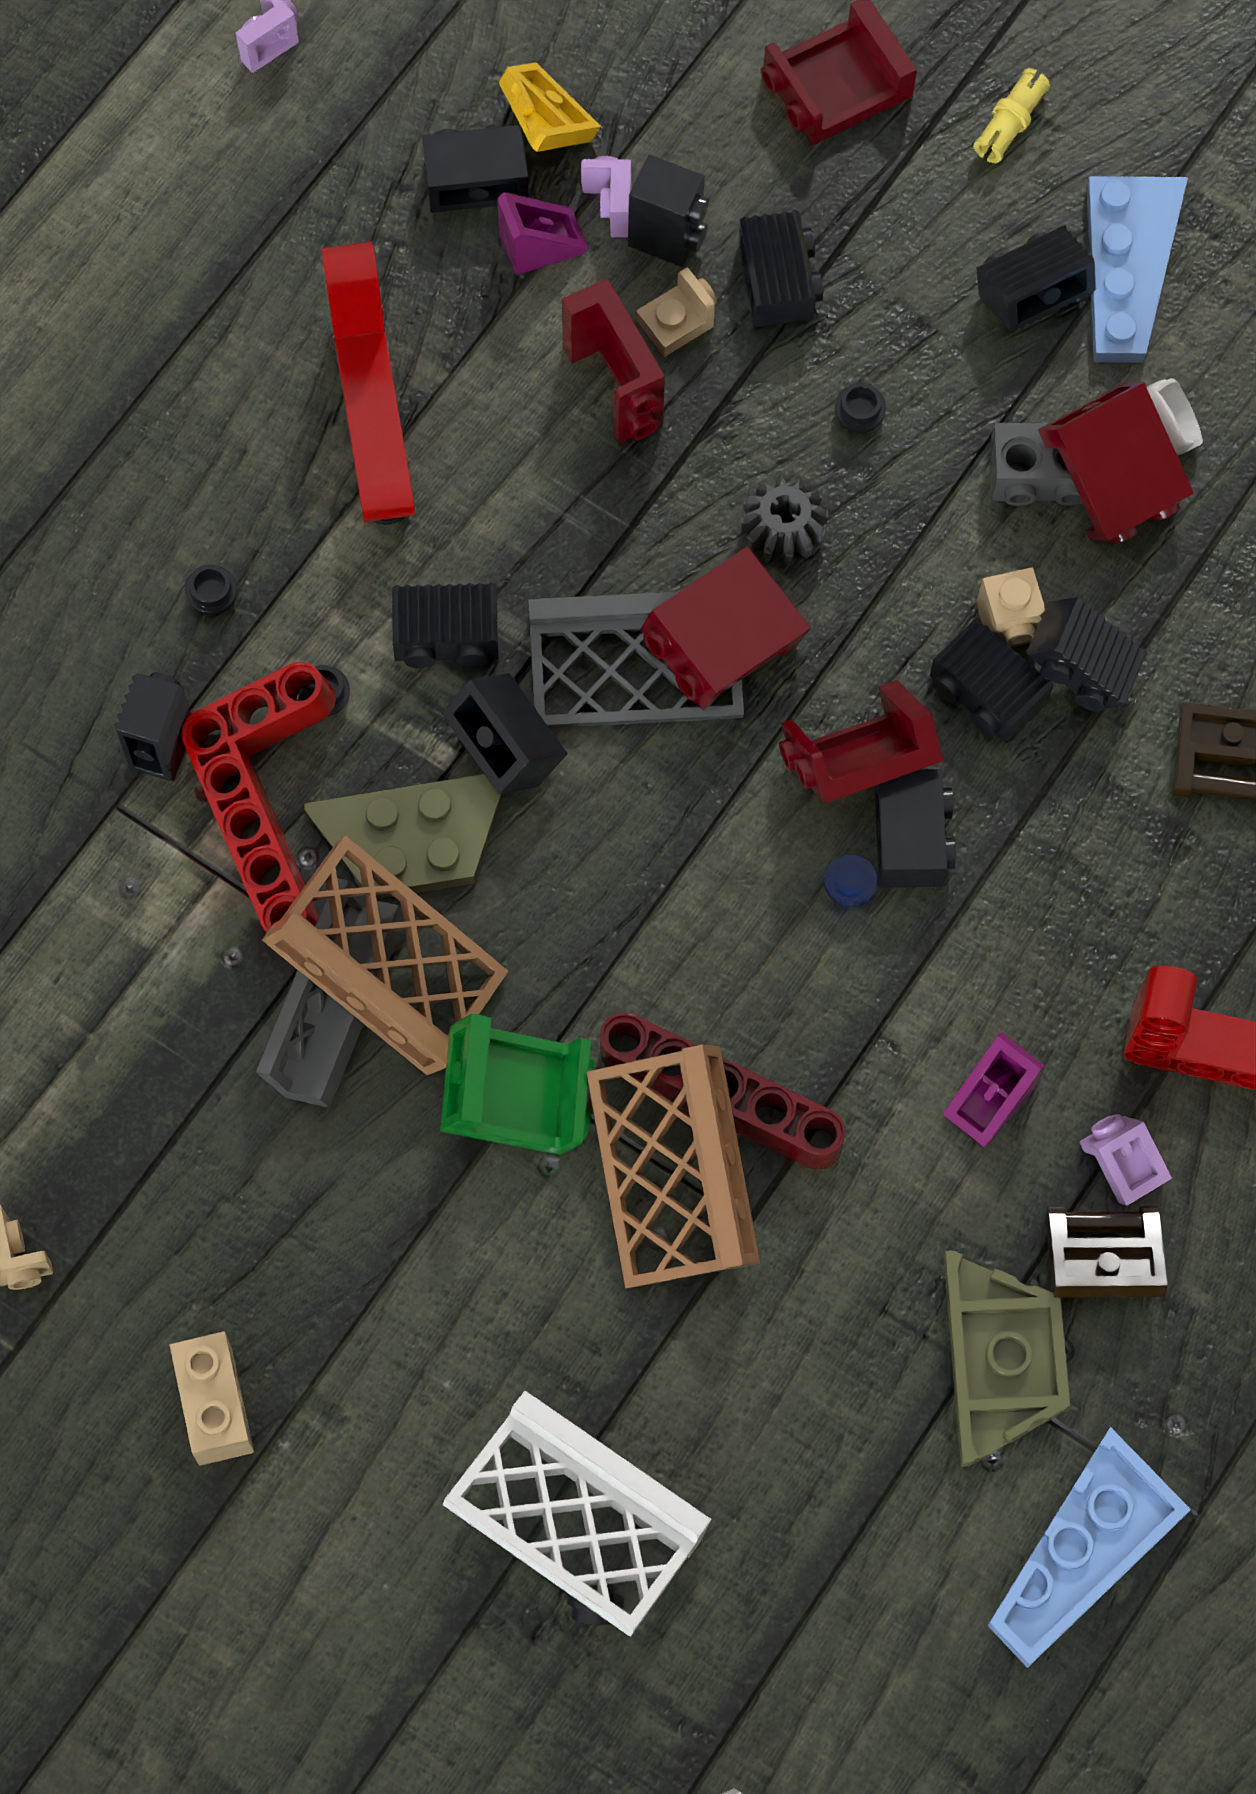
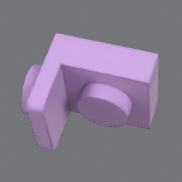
[235,0,299,73]
[581,156,632,238]
[1079,1114,1172,1206]

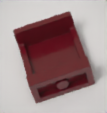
[761,0,917,146]
[562,278,665,443]
[1038,382,1194,545]
[641,546,811,710]
[779,680,943,804]

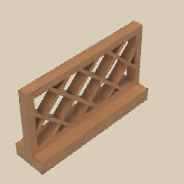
[262,835,508,1076]
[587,1044,760,1289]

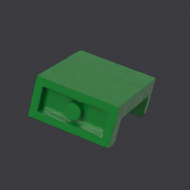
[440,1013,595,1155]

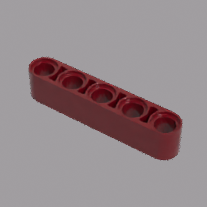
[600,1012,846,1170]

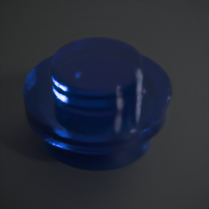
[824,855,877,907]

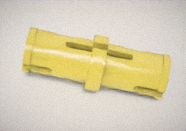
[974,68,1050,163]

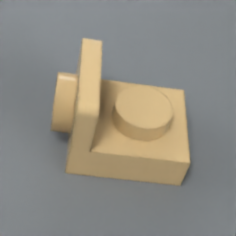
[636,267,717,357]
[0,1205,53,1290]

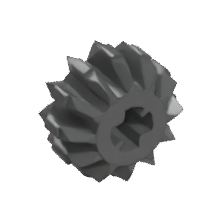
[740,475,828,566]

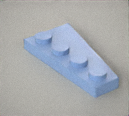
[1087,176,1188,363]
[988,1427,1191,1668]

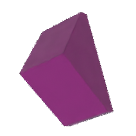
[497,192,588,275]
[943,1032,1045,1148]

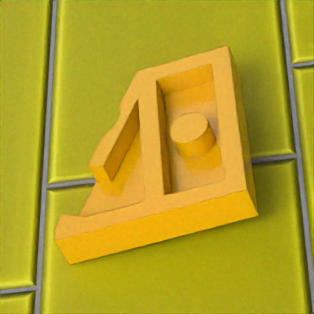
[498,63,601,152]

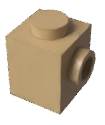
[976,567,1045,646]

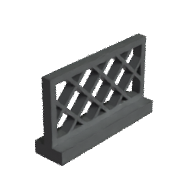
[528,591,744,728]

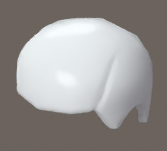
[1147,378,1203,455]

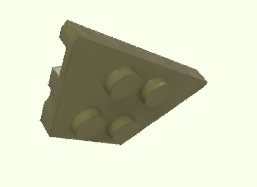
[304,774,502,899]
[944,1251,1070,1467]

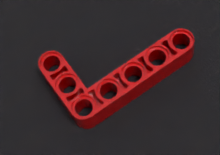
[321,241,415,523]
[181,662,336,933]
[1123,966,1256,1090]

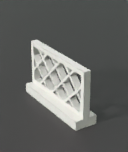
[443,1391,711,1637]

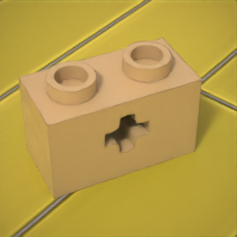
[169,1331,254,1466]

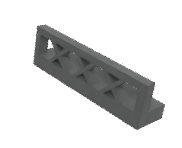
[256,878,404,1108]

